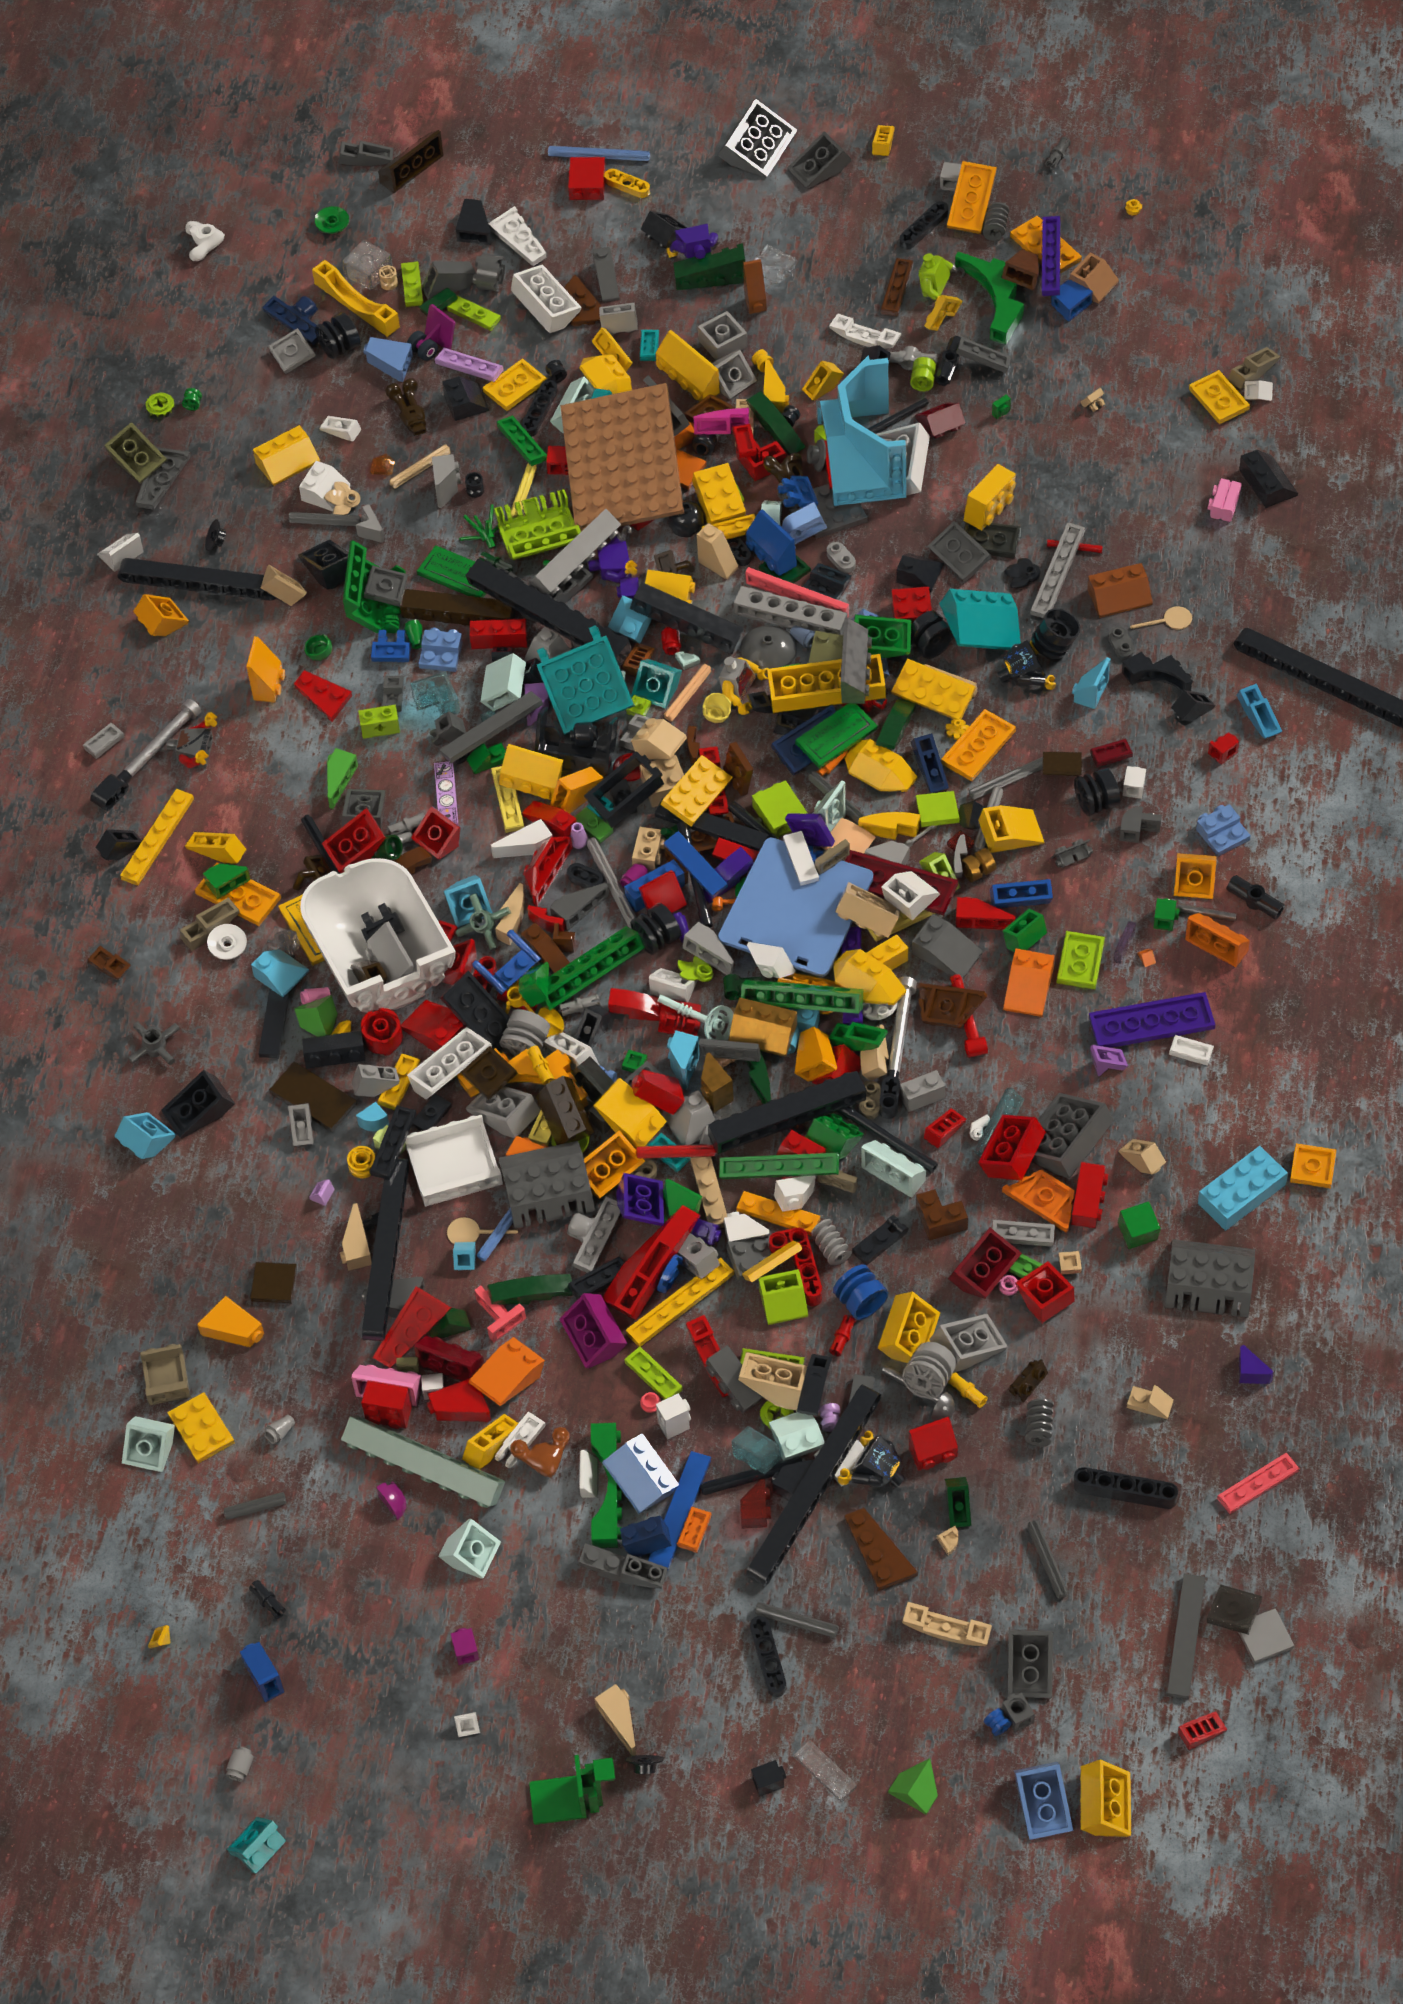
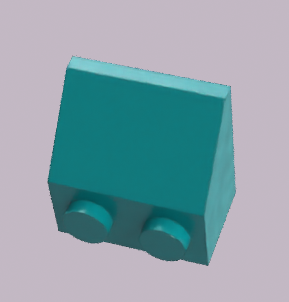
[631,659,682,708]

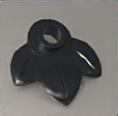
[1004,558,1041,588]

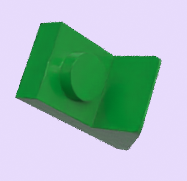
[467,743,506,775]

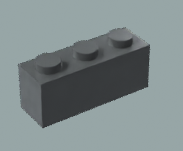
[705,1345,764,1414]

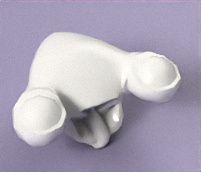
[185,221,225,261]

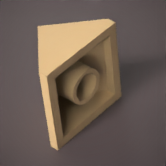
[261,565,307,606]

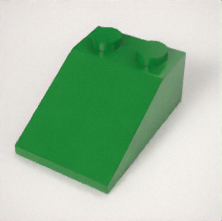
[853,615,911,659]

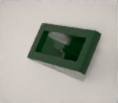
[428,1308,471,1339]

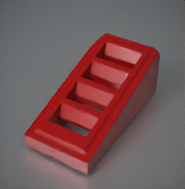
[924,1108,967,1148]
[1178,1711,1227,1750]

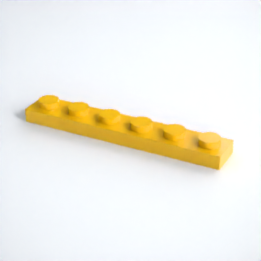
[120,789,194,886]
[626,1257,734,1347]

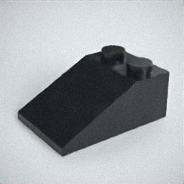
[298,539,349,590]
[161,1070,235,1139]

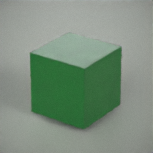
[1117,1201,1161,1249]

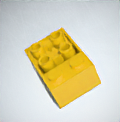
[978,805,1045,853]

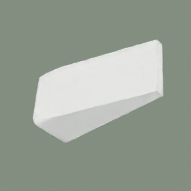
[319,416,361,441]

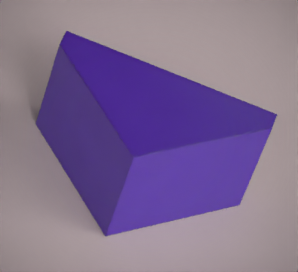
[1239,1345,1274,1384]

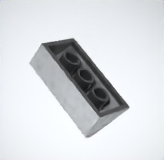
[841,618,872,704]

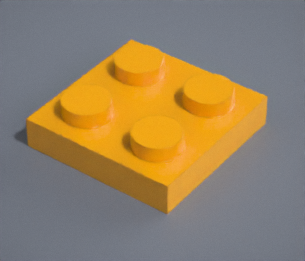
[1290,1143,1336,1189]

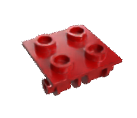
[658,999,701,1036]

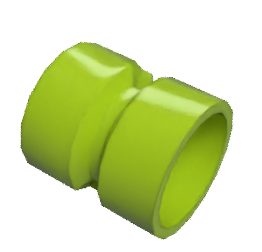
[910,357,936,391]

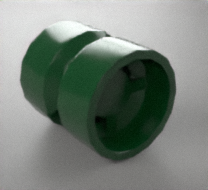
[371,835,403,860]

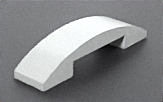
[829,314,901,349]

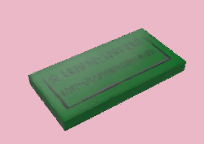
[417,545,486,598]
[795,703,878,769]

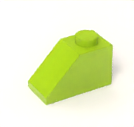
[919,852,961,891]

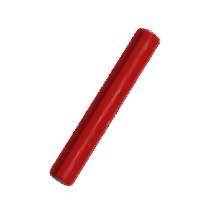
[636,1144,716,1159]

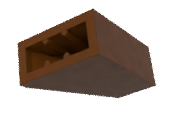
[1002,249,1039,290]

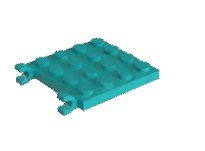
[537,625,635,735]

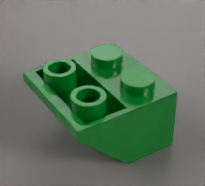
[806,1113,864,1159]

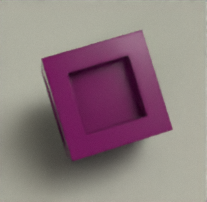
[450,1628,479,1665]

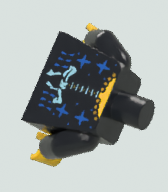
[997,640,1056,690]
[838,1431,905,1487]

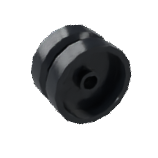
[911,610,954,659]

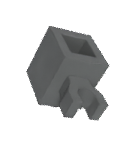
[429,711,466,746]

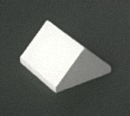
[98,533,144,572]
[649,968,697,1002]

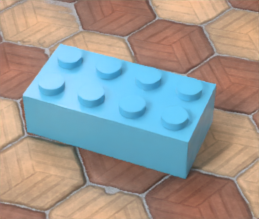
[1198,1146,1288,1231]

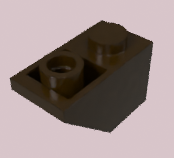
[350,960,387,984]

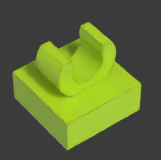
[626,695,651,716]

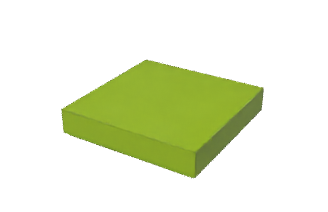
[916,791,960,827]

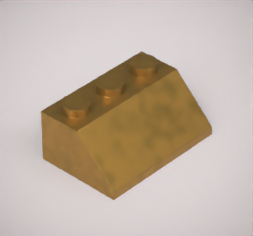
[728,997,797,1057]

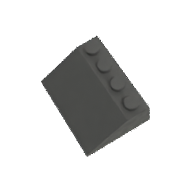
[718,99,797,178]
[1032,1093,1114,1178]

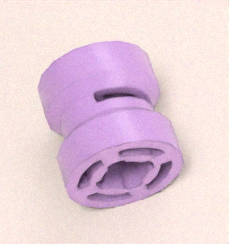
[819,1403,841,1432]

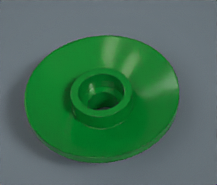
[315,206,349,234]

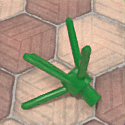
[459,504,498,549]

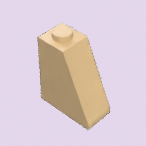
[697,523,738,580]

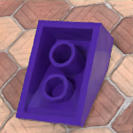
[617,1173,664,1226]

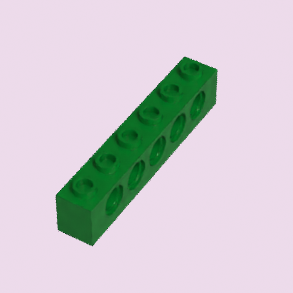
[540,926,645,1010]
[741,979,864,1014]

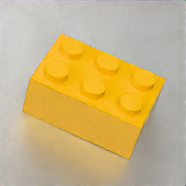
[692,463,746,524]
[963,464,1016,531]

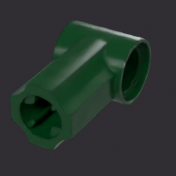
[723,974,762,1000]

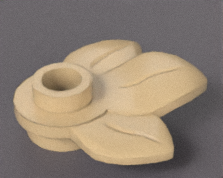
[324,482,360,515]

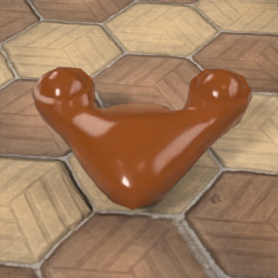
[510,1427,570,1478]

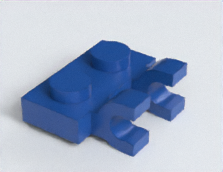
[777,476,819,508]
[371,630,410,662]

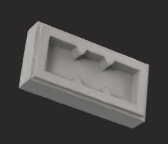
[83,723,125,759]

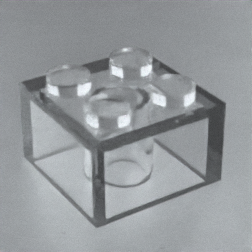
[342,240,393,290]

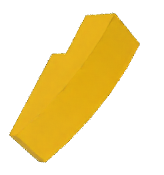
[858,812,920,840]

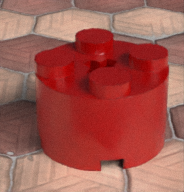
[361,1008,403,1056]

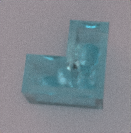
[410,671,460,716]

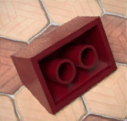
[948,1227,1022,1299]
[414,1336,484,1381]

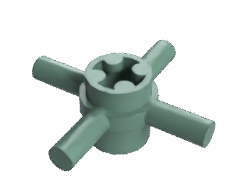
[456,894,511,950]

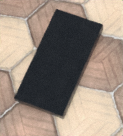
[440,971,510,1051]

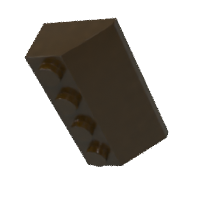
[378,130,444,193]

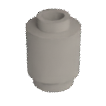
[226,1747,254,1782]

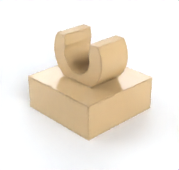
[1080,388,1105,412]

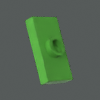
[575,807,613,844]

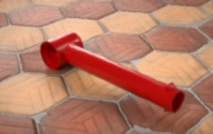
[950,974,988,1058]

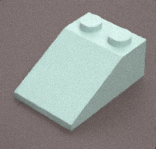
[812,781,846,832]

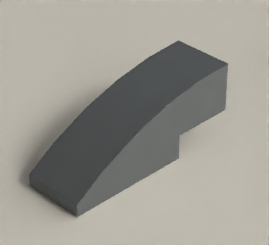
[338,141,393,166]

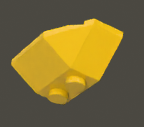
[579,355,632,394]
[844,739,918,792]
[833,949,907,1005]

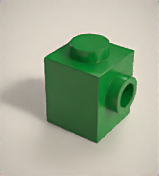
[1153,898,1180,931]

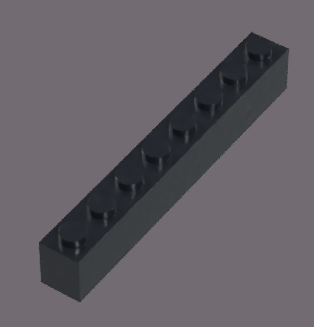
[708,1071,867,1154]

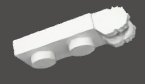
[495,1412,546,1468]

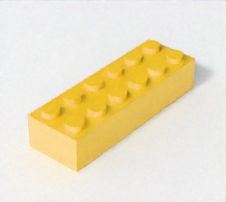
[767,654,886,713]

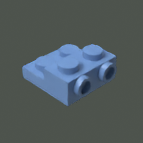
[419,628,463,672]
[1196,804,1251,856]

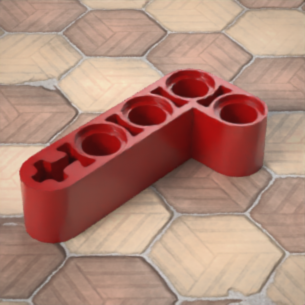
[769,1227,822,1306]

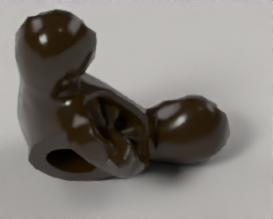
[763,453,803,483]

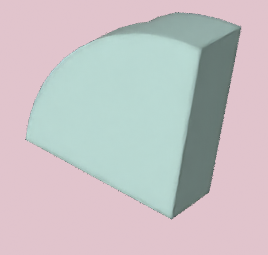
[675,651,700,670]

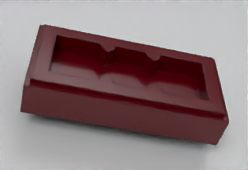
[1090,739,1133,767]

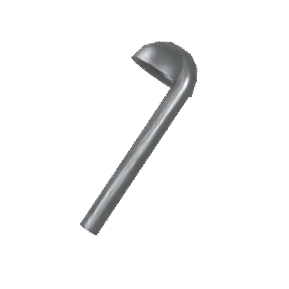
[881,1365,955,1421]

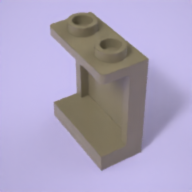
[140,1344,191,1405]

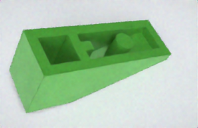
[327,748,358,809]

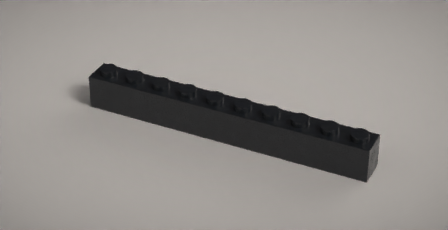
[465,558,632,667]

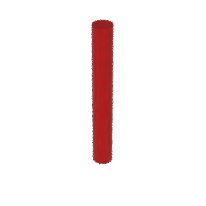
[1047,539,1103,553]

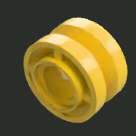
[347,1146,375,1179]

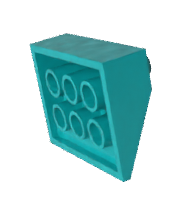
[939,589,1021,650]

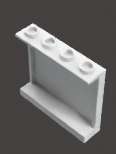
[405,1115,503,1207]

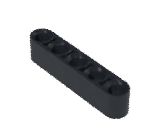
[1073,1467,1178,1509]

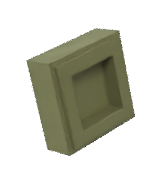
[396,1357,419,1374]

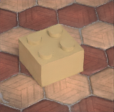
[639,755,684,808]

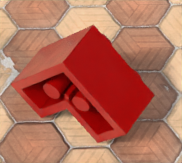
[736,440,786,481]

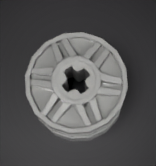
[499,1009,550,1056]
[902,1342,956,1399]

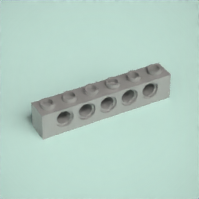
[734,586,847,635]

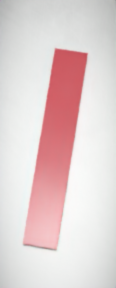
[745,567,849,618]

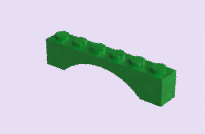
[591,1423,622,1548]

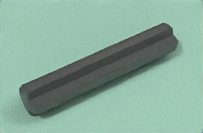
[224,1492,286,1520]

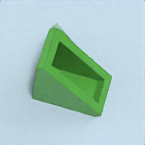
[294,995,338,1037]
[888,1758,938,1815]

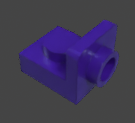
[692,1219,722,1245]

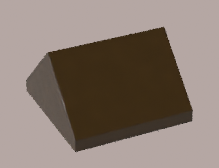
[1042,752,1082,776]

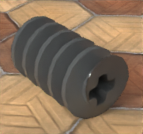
[983,202,1009,241]
[1025,1399,1054,1447]

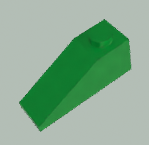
[518,962,549,1007]

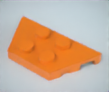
[1002,1169,1075,1233]

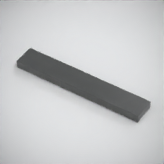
[440,691,543,763]
[1167,1573,1205,1700]

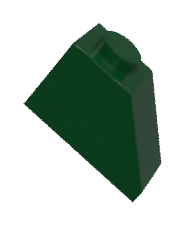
[945,1477,972,1528]

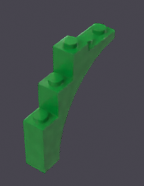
[955,252,1024,345]

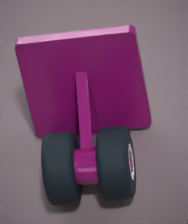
[407,304,456,361]

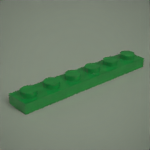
[719,1153,839,1179]

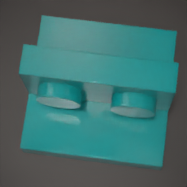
[226,1817,286,1874]

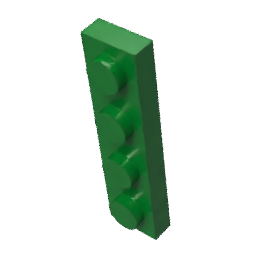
[497,415,547,466]

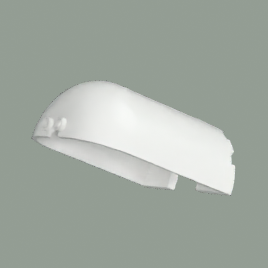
[300,859,456,1013]

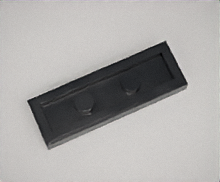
[568,1257,624,1300]

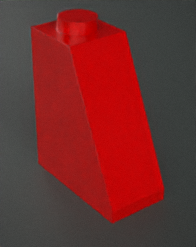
[631,1069,685,1115]
[426,1378,491,1422]

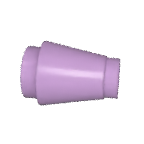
[570,822,588,849]

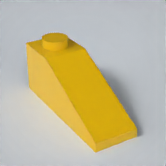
[763,360,789,413]
[185,832,246,864]
[462,1414,519,1470]

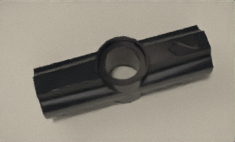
[935,336,961,386]
[1226,875,1285,919]

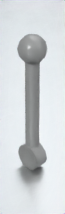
[905,825,937,847]

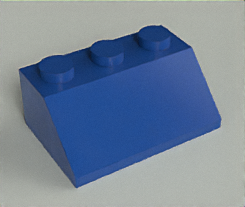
[746,509,797,576]

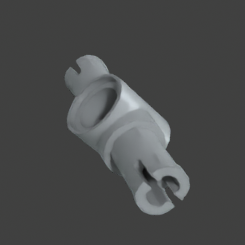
[889,346,937,370]

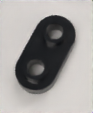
[567,863,603,888]

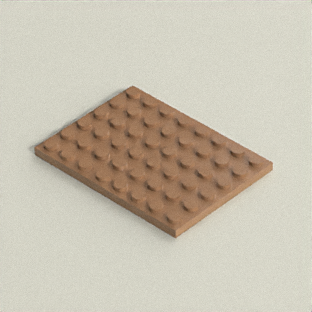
[560,383,684,532]

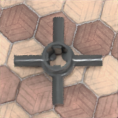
[128,1022,180,1065]

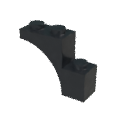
[1122,652,1193,693]

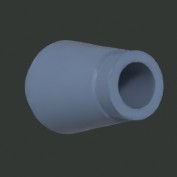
[790,625,815,648]

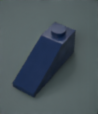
[911,733,949,794]

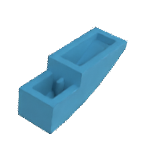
[1236,683,1282,739]

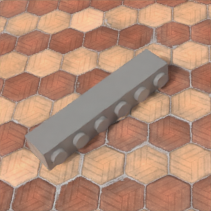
[529,509,621,596]

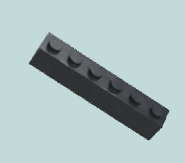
[630,582,744,654]

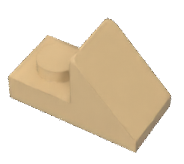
[1127,1385,1173,1420]

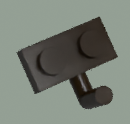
[654,550,695,574]
[293,855,332,891]

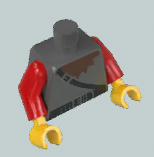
[166,712,217,769]

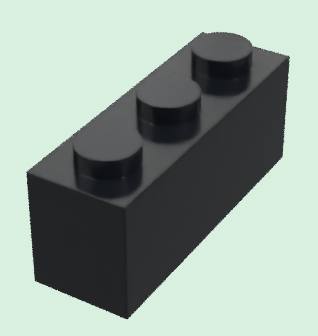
[302,1031,365,1069]

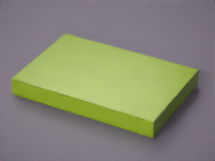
[1056,931,1105,990]

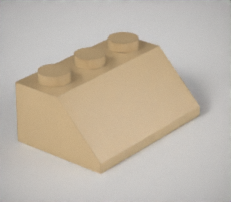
[835,882,900,938]

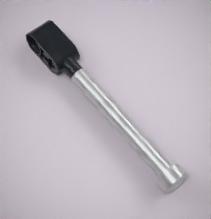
[90,699,201,811]
[879,977,917,1119]

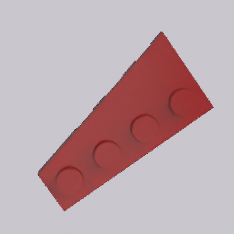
[372,1286,452,1368]

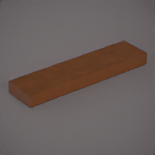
[881,258,914,317]

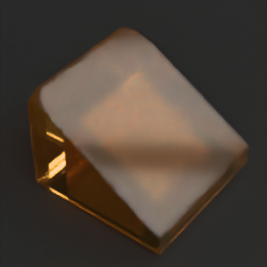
[370,453,394,475]

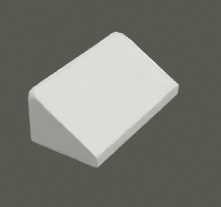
[579,1450,598,1498]

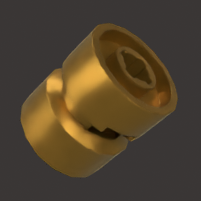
[961,848,997,882]

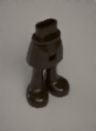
[385,378,427,436]

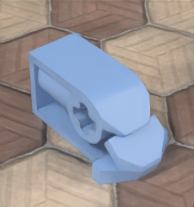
[781,502,827,548]

